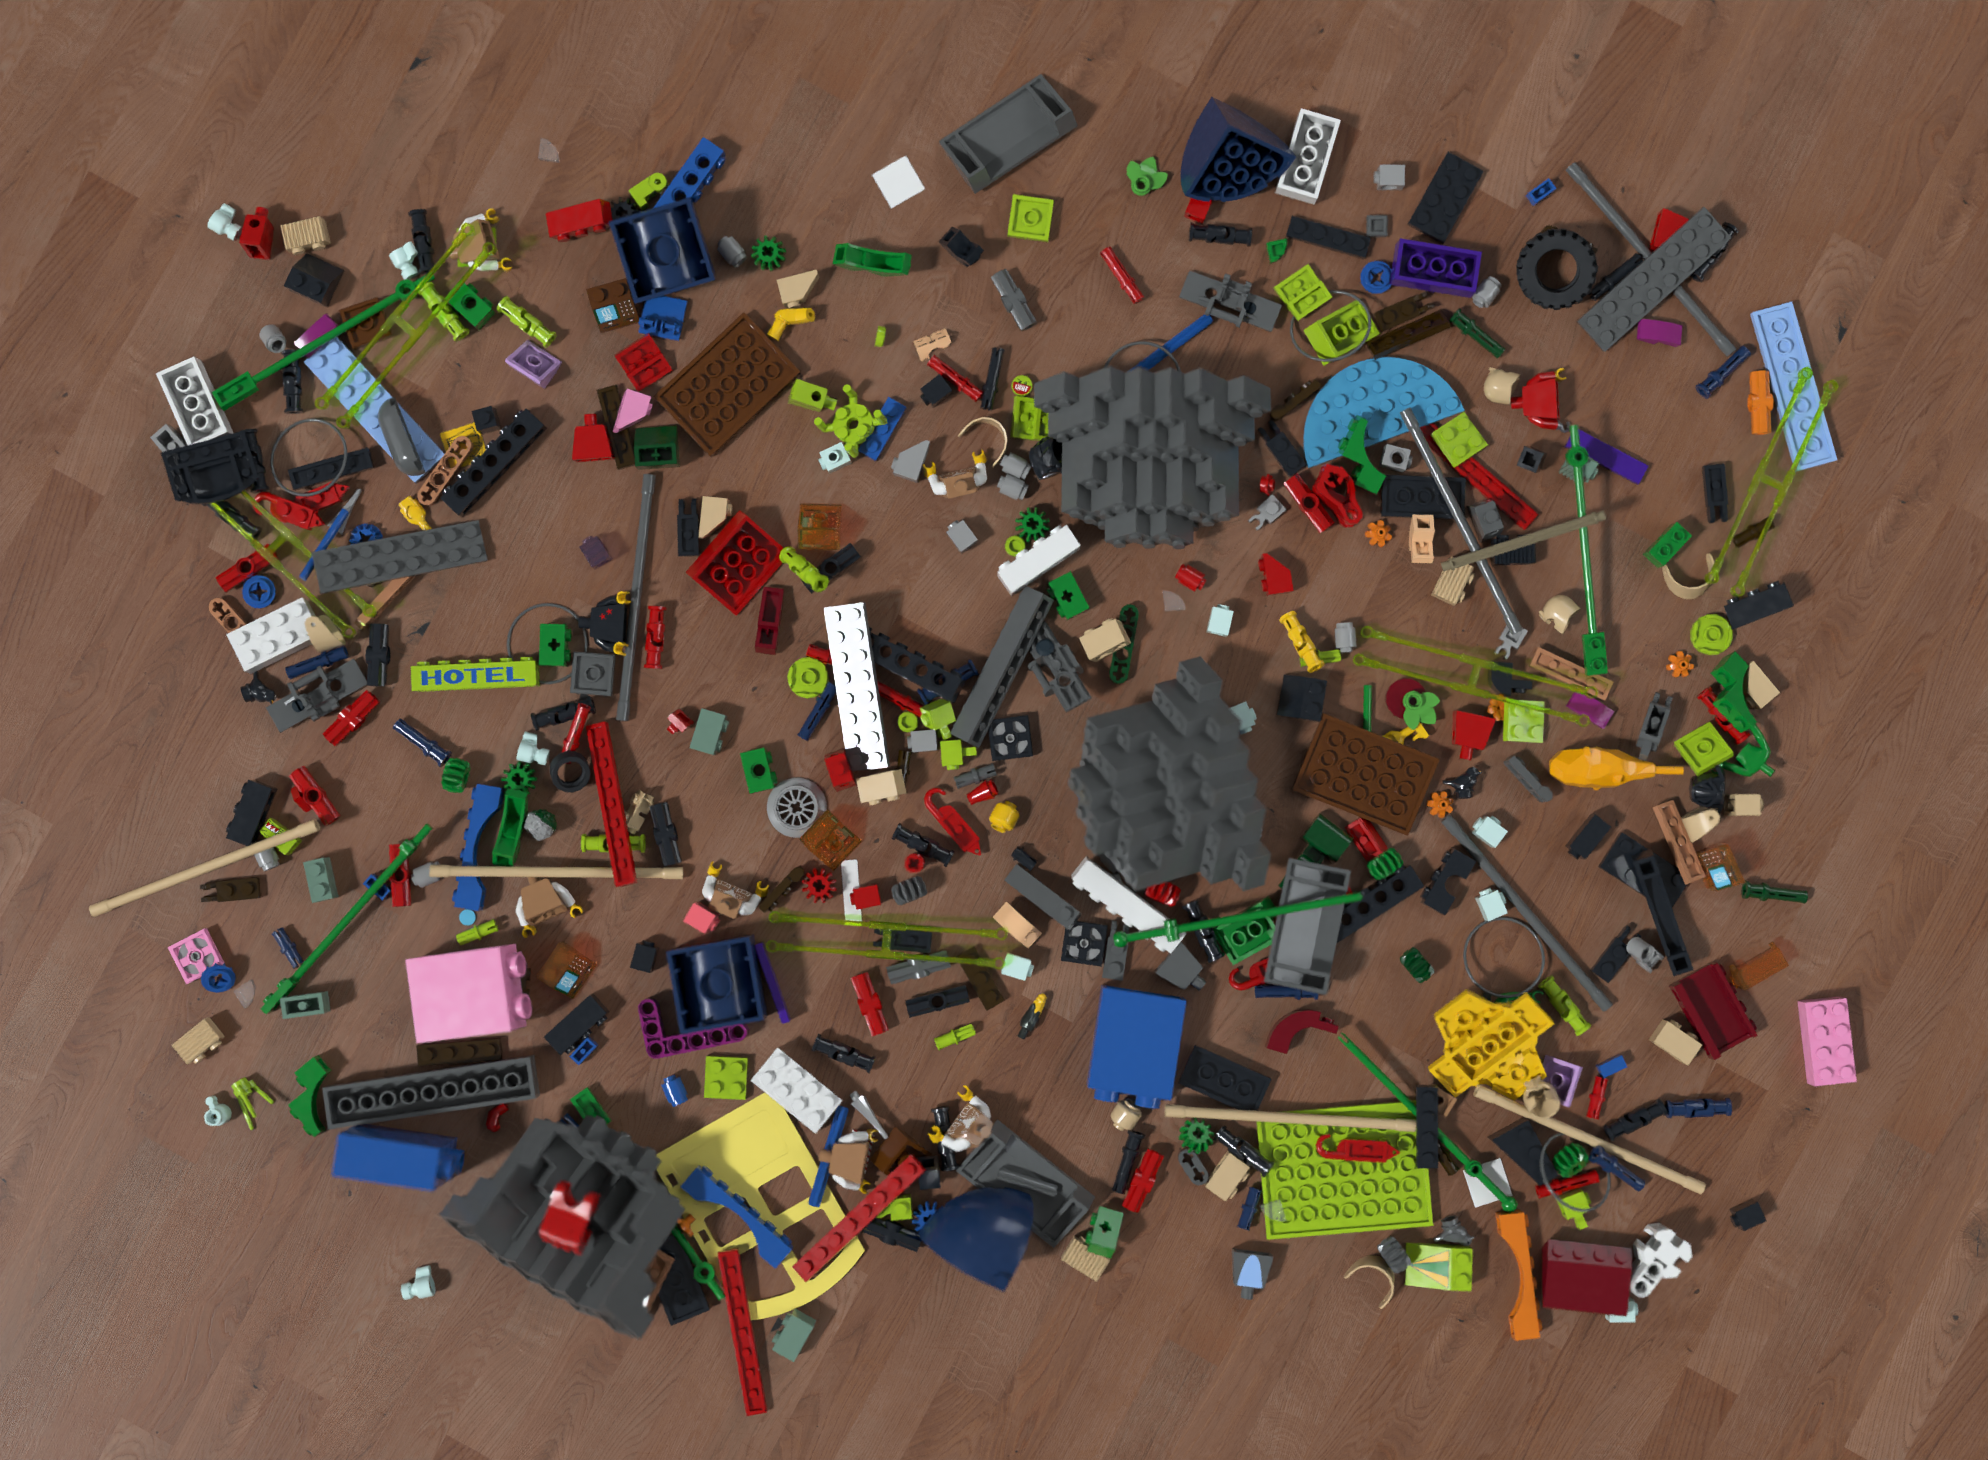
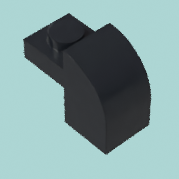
[938,227,984,267]
[1487,661,1533,697]

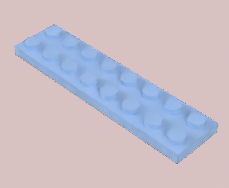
[1750,302,1837,472]
[304,337,445,484]

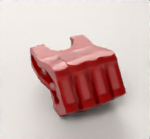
[1311,463,1363,528]
[539,1180,600,1255]

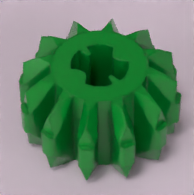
[751,236,786,271]
[1015,507,1050,542]
[441,758,471,793]
[501,762,538,795]
[1367,848,1404,880]
[1178,1118,1214,1154]
[1552,1143,1589,1178]

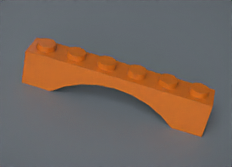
[1495,1209,1542,1341]

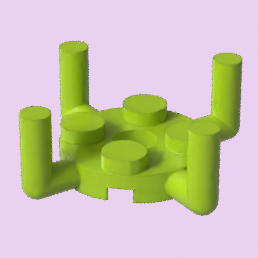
[814,384,888,458]

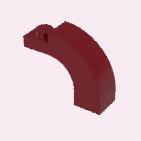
[1265,1009,1339,1054]

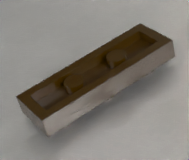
[956,946,1005,1011]

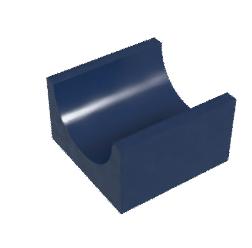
[609,197,716,304]
[666,934,768,1035]

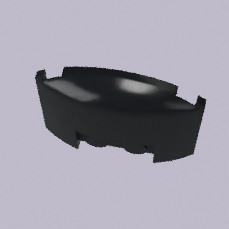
[160,431,259,504]

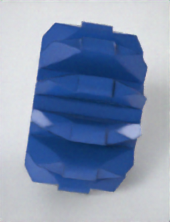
[912,1201,943,1231]

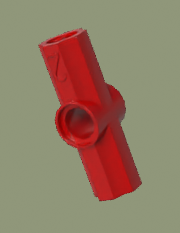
[1283,473,1335,534]
[215,543,279,593]
[323,690,381,746]
[289,766,341,826]
[389,844,412,907]
[851,971,889,1036]
[1122,1148,1164,1213]

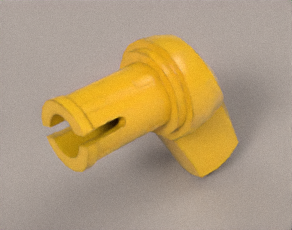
[767,308,815,341]

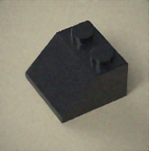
[284,253,345,308]
[1277,675,1327,722]

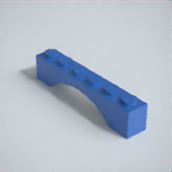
[452,784,505,911]
[681,1165,793,1269]

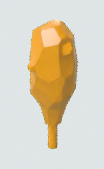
[1549,747,1684,790]

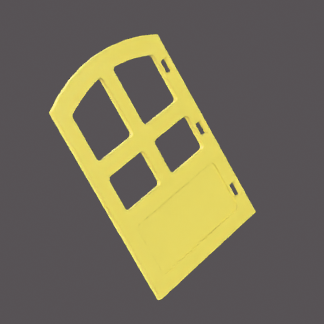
[656,1092,865,1320]

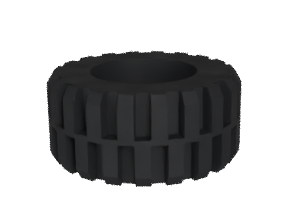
[1516,228,1598,310]

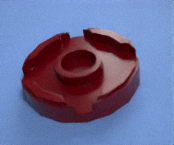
[1385,678,1426,719]

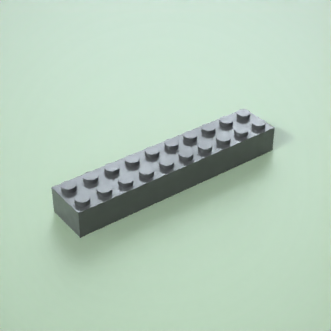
[323,1055,540,1129]

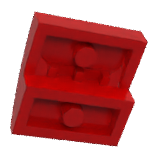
[614,333,672,392]

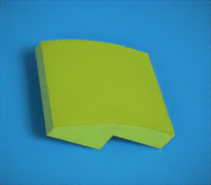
[1273,264,1332,321]
[1010,396,1048,441]

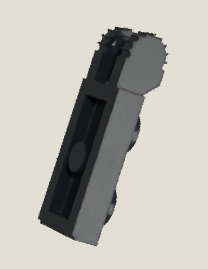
[1257,419,1307,478]
[1702,464,1729,523]
[677,499,700,557]
[1590,925,1641,983]
[873,928,933,953]

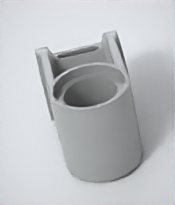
[1627,937,1664,973]

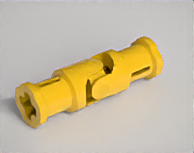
[1279,611,1325,673]

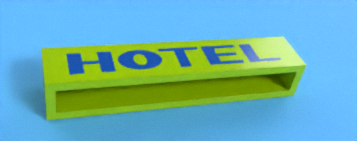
[411,657,540,692]

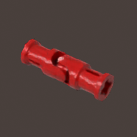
[643,606,667,669]
[1696,686,1751,745]
[905,853,925,873]

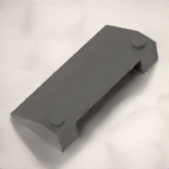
[939,74,1078,194]
[1264,858,1351,995]
[956,1120,1095,1248]

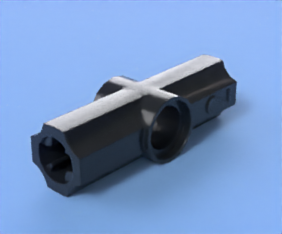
[801,543,861,594]
[365,623,391,687]
[649,802,682,867]
[905,984,970,1018]
[861,1217,922,1252]

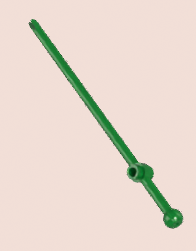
[1113,893,1363,947]
[1338,1033,1518,1213]

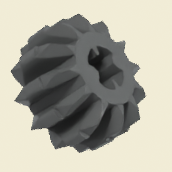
[891,876,927,905]
[1377,1236,1411,1274]

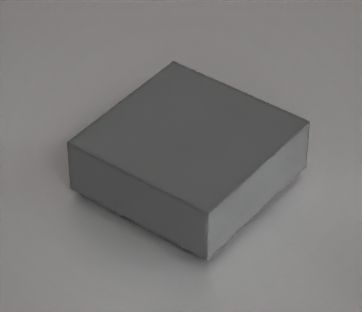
[1366,215,1388,238]

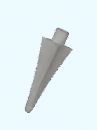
[327,488,361,539]
[849,1091,888,1139]

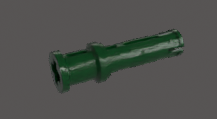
[1449,308,1506,359]
[1741,880,1808,904]

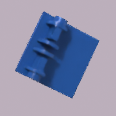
[638,296,687,341]

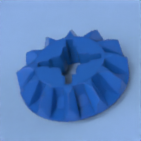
[1360,261,1392,294]
[349,523,383,545]
[242,575,276,609]
[201,963,236,993]

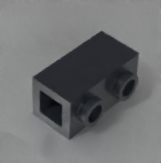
[1565,814,1611,860]

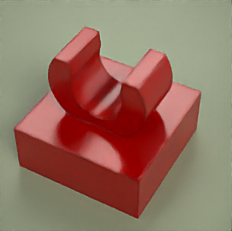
[667,708,694,735]

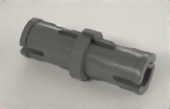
[954,763,997,789]

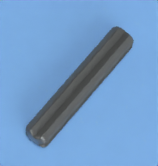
[997,1168,1058,1197]

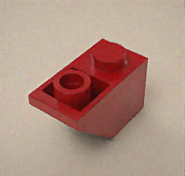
[1258,553,1293,596]

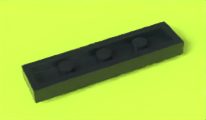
[1286,216,1371,259]
[288,447,375,491]
[1416,1085,1438,1168]

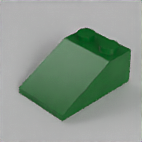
[1213,895,1277,965]

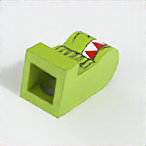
[629,173,668,212]
[259,818,303,855]

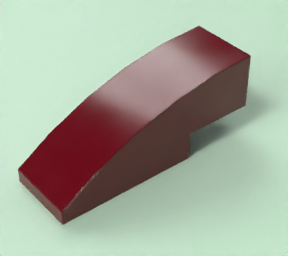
[755,587,784,655]

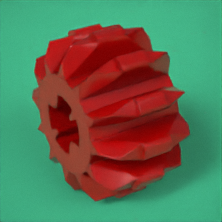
[802,868,837,903]
[1144,882,1181,907]

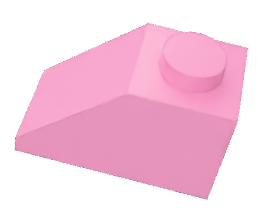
[613,389,652,433]

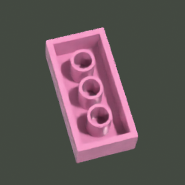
[1797,996,1857,1086]

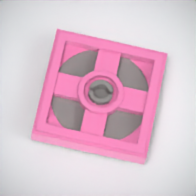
[168,928,224,984]

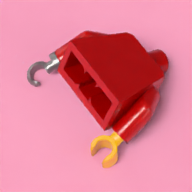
[1511,368,1570,433]

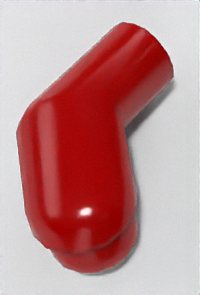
[486,1103,509,1132]

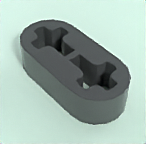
[1178,1148,1208,1185]

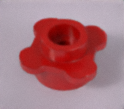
[1260,474,1275,496]

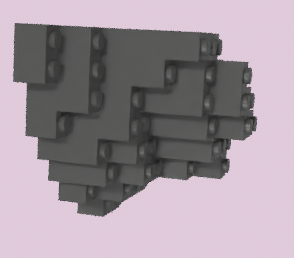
[1034,366,1271,549]
[1068,656,1271,891]
[439,1115,685,1340]

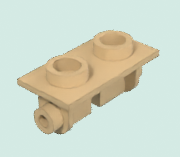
[625,790,654,834]

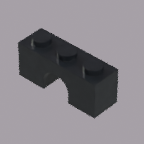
[1420,849,1476,915]

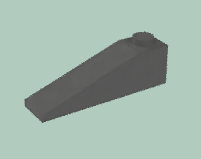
[1004,864,1082,930]

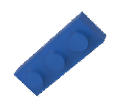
[858,397,906,461]

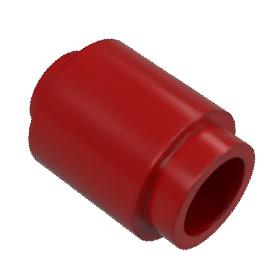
[1175,564,1207,592]

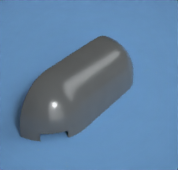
[378,397,426,476]

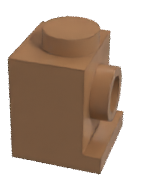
[1432,1084,1457,1117]

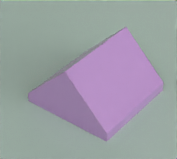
[505,340,562,389]
[1542,1055,1582,1107]

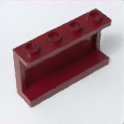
[1668,962,1758,1060]

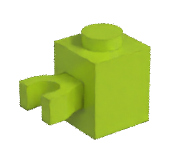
[920,699,956,740]
[940,740,977,770]
[1556,1188,1591,1230]
[877,1194,913,1221]

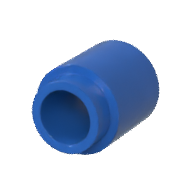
[661,1074,688,1107]

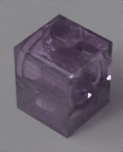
[579,536,613,569]

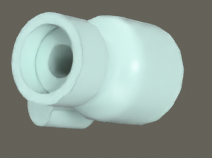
[207,203,243,241]
[389,241,419,280]
[516,731,550,766]
[204,1095,232,1126]
[401,1265,436,1300]

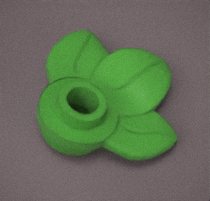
[1127,157,1168,196]
[1403,691,1440,730]

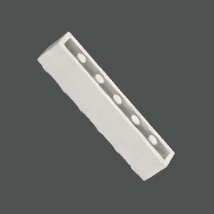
[1071,856,1186,953]

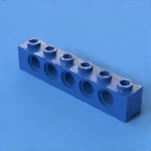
[654,137,726,208]

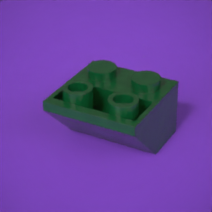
[634,426,680,470]

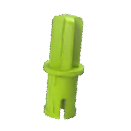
[1299,650,1341,667]
[456,919,499,945]
[934,1024,976,1050]

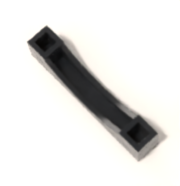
[1631,849,1694,977]

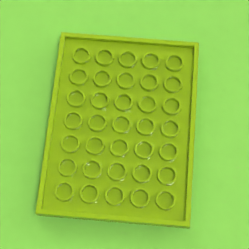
[1256,1100,1433,1240]

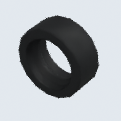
[549,751,591,793]

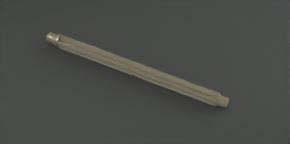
[1441,511,1606,572]

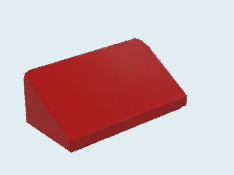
[1344,817,1387,862]

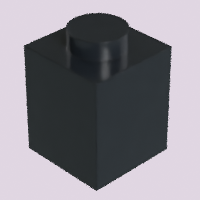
[920,374,953,408]
[472,406,501,434]
[1517,446,1547,473]
[630,940,659,973]
[917,1155,941,1190]
[1730,1199,1767,1231]

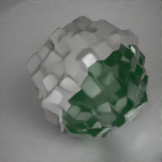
[524,809,557,841]

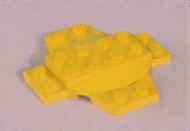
[1428,989,1554,1101]

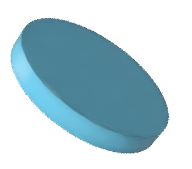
[459,909,476,925]

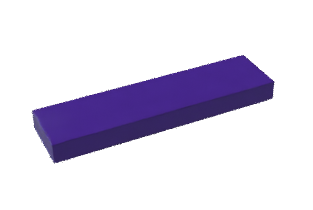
[1564,430,1648,485]
[754,942,791,1024]

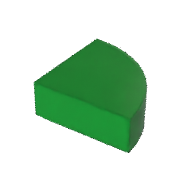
[1266,238,1287,264]

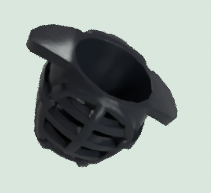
[1029,436,1062,480]
[1689,764,1726,814]

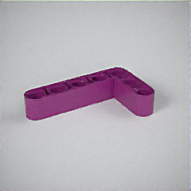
[638,998,749,1059]

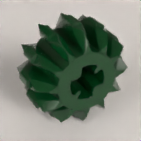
[1400,947,1434,984]

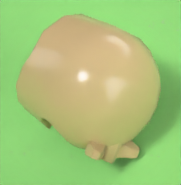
[1484,367,1520,405]
[1539,595,1581,634]
[1523,1076,1560,1119]

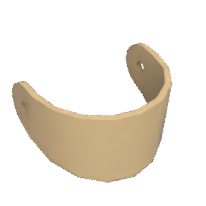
[958,417,1008,468]
[1662,553,1715,599]
[305,615,346,653]
[1681,807,1720,842]
[1344,1255,1395,1309]

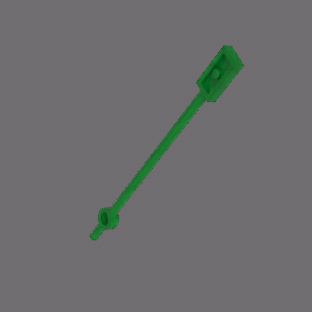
[212,272,436,411]
[1565,425,1608,676]
[261,823,433,1015]
[570,1087,725,1301]

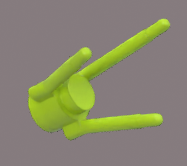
[231,1077,274,1130]

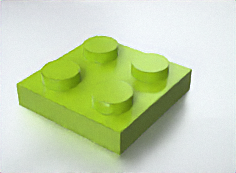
[1007,194,1054,242]
[1430,412,1488,468]
[1503,699,1544,743]
[1674,722,1734,777]
[704,1055,748,1100]

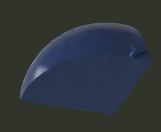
[1181,97,1296,202]
[918,1187,1033,1292]

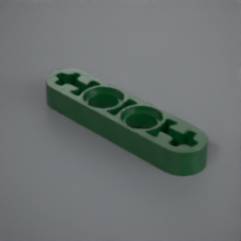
[1109,604,1139,684]

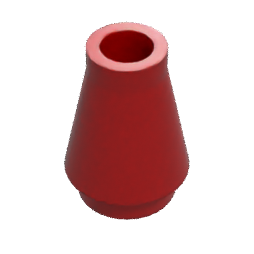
[966,779,999,805]

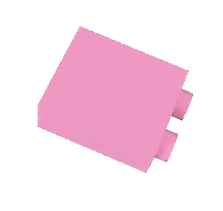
[406,944,532,1043]

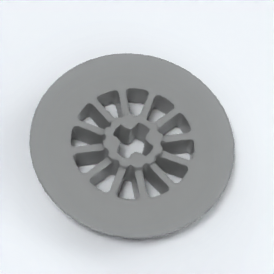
[767,778,827,838]

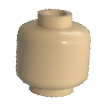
[1111,1099,1142,1131]

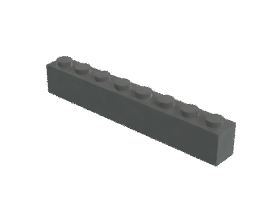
[950,586,1054,748]

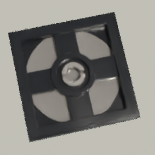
[988,715,1033,761]
[1061,921,1108,967]

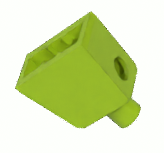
[788,379,837,412]

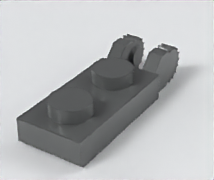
[1503,756,1553,802]
[1102,920,1129,981]

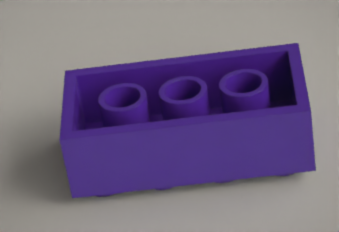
[1390,238,1482,298]

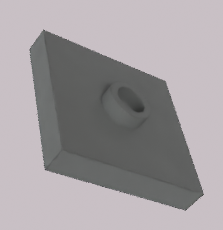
[570,652,616,696]

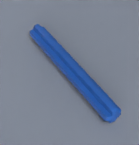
[1129,314,1213,371]
[808,1105,849,1207]

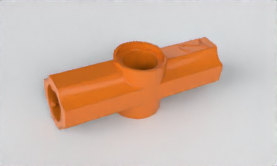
[1747,370,1773,435]

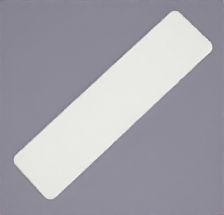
[841,859,862,924]

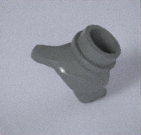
[1434,1215,1475,1246]

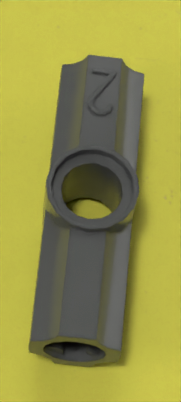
[991,269,1037,332]
[886,950,951,984]

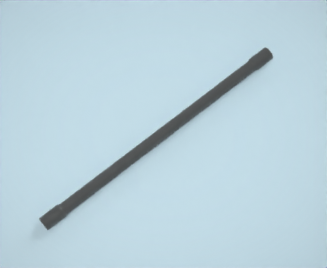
[1566,162,1737,357]
[1400,407,1523,635]
[616,474,656,721]
[1441,814,1613,1012]

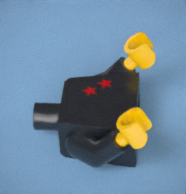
[578,591,631,656]

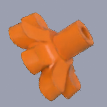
[1365,520,1392,547]
[1666,651,1694,678]
[1488,694,1509,721]
[1426,791,1453,818]
[677,1214,695,1237]

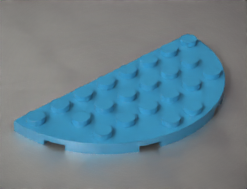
[1303,357,1465,469]

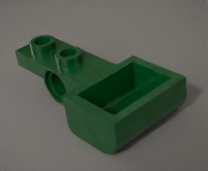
[1278,813,1353,889]

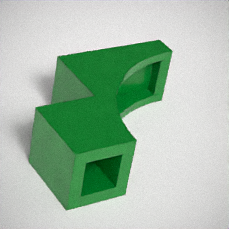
[832,243,912,277]
[1338,415,1386,494]
[1711,651,1757,733]
[492,788,528,866]
[288,1055,332,1137]

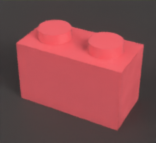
[684,901,720,934]

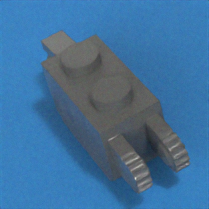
[1636,692,1673,761]

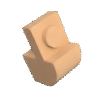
[1409,515,1435,563]
[993,902,1042,949]

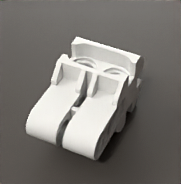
[1630,1223,1692,1297]

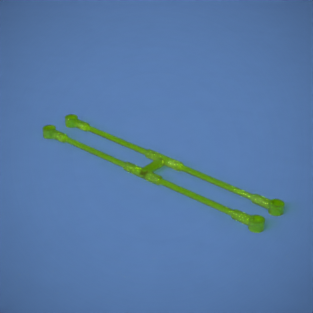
[315,223,497,429]
[1704,367,1838,597]
[209,491,377,639]
[1353,626,1598,727]
[766,911,1008,970]

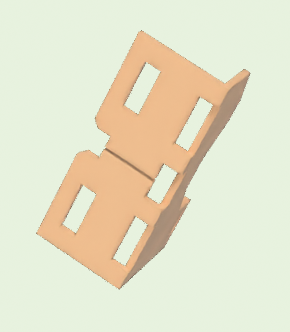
[913,329,951,362]

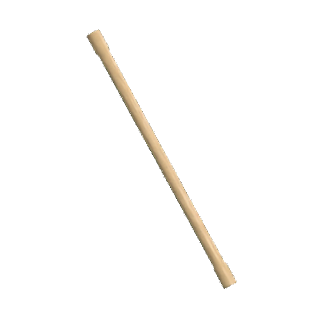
[89,819,320,917]
[430,865,683,879]
[1473,1084,1706,1194]
[1165,1104,1416,1132]

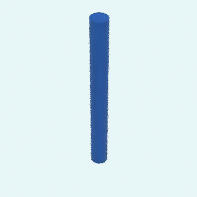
[299,509,349,581]

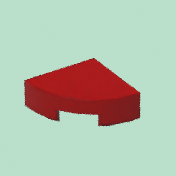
[291,786,312,813]

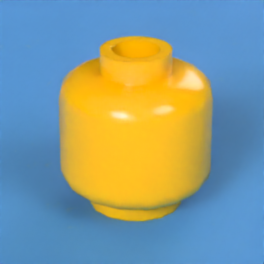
[989,801,1020,833]

